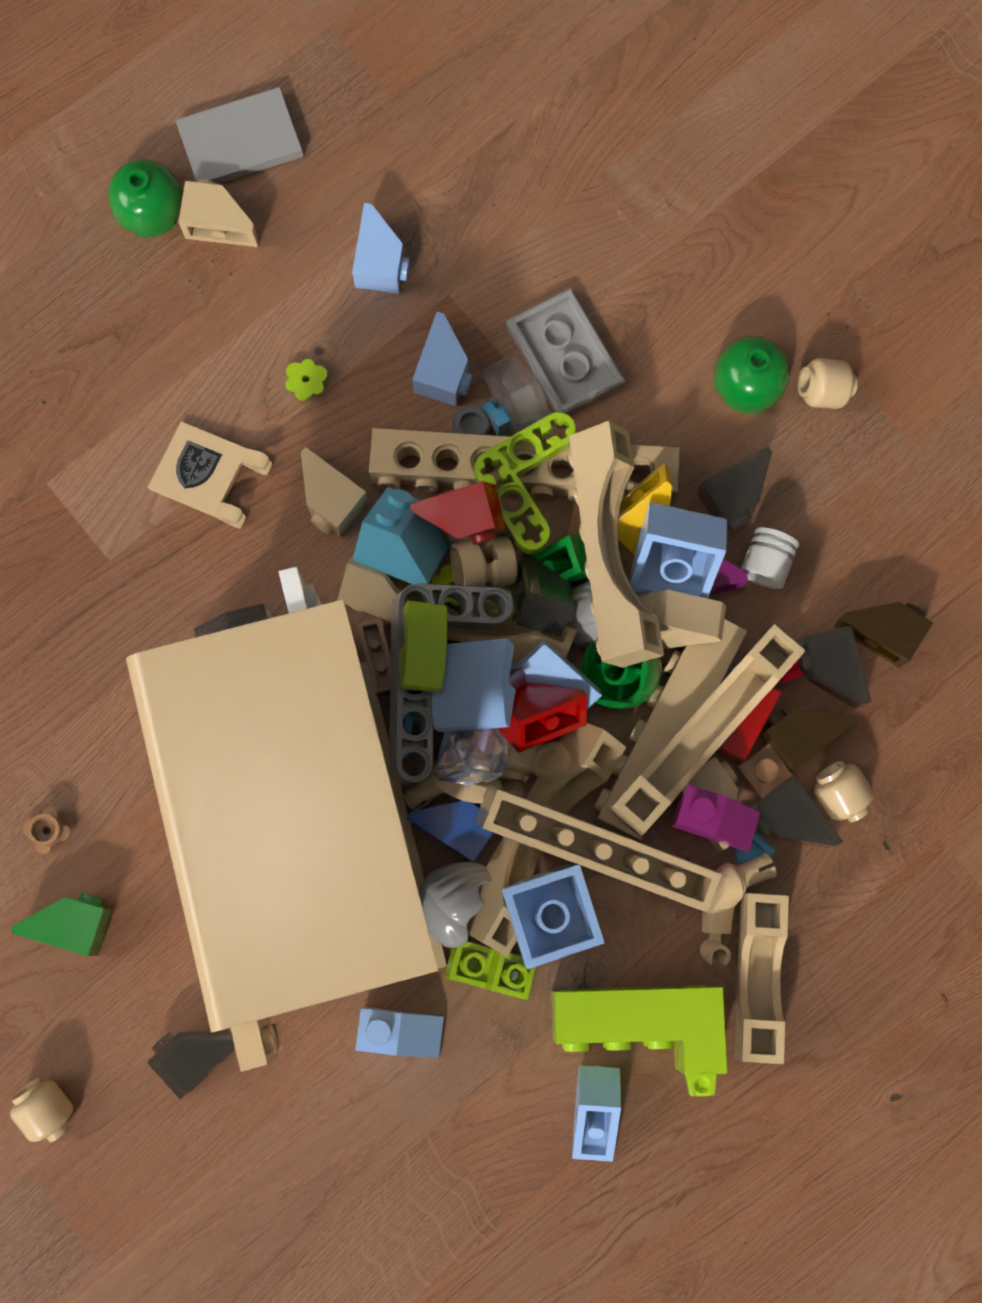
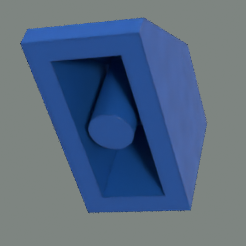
[406,801,494,862]

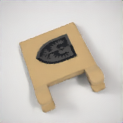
[147,421,273,529]

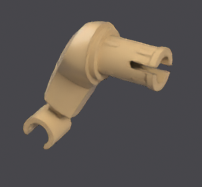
[403,759,525,811]
[700,853,777,965]

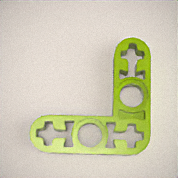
[474,412,576,554]

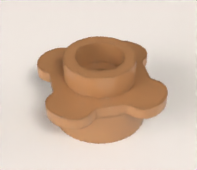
[23,807,71,854]

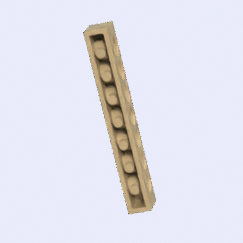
[369,428,680,503]

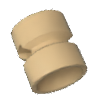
[450,535,517,588]

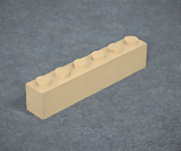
[593,619,747,842]
[474,785,722,913]

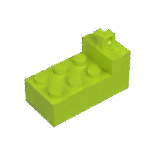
[551,985,727,1096]

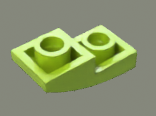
[399,600,447,693]
[444,942,536,1000]

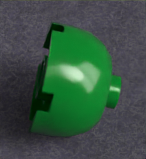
[108,159,183,238]
[713,336,790,414]
[581,642,662,709]

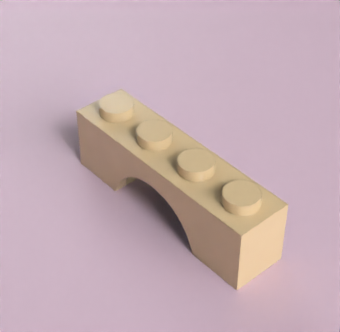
[735,893,789,1064]

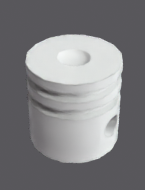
[741,527,799,589]

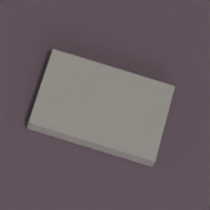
[175,87,303,184]
[506,288,625,415]

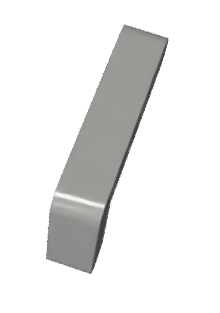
[389,584,513,784]

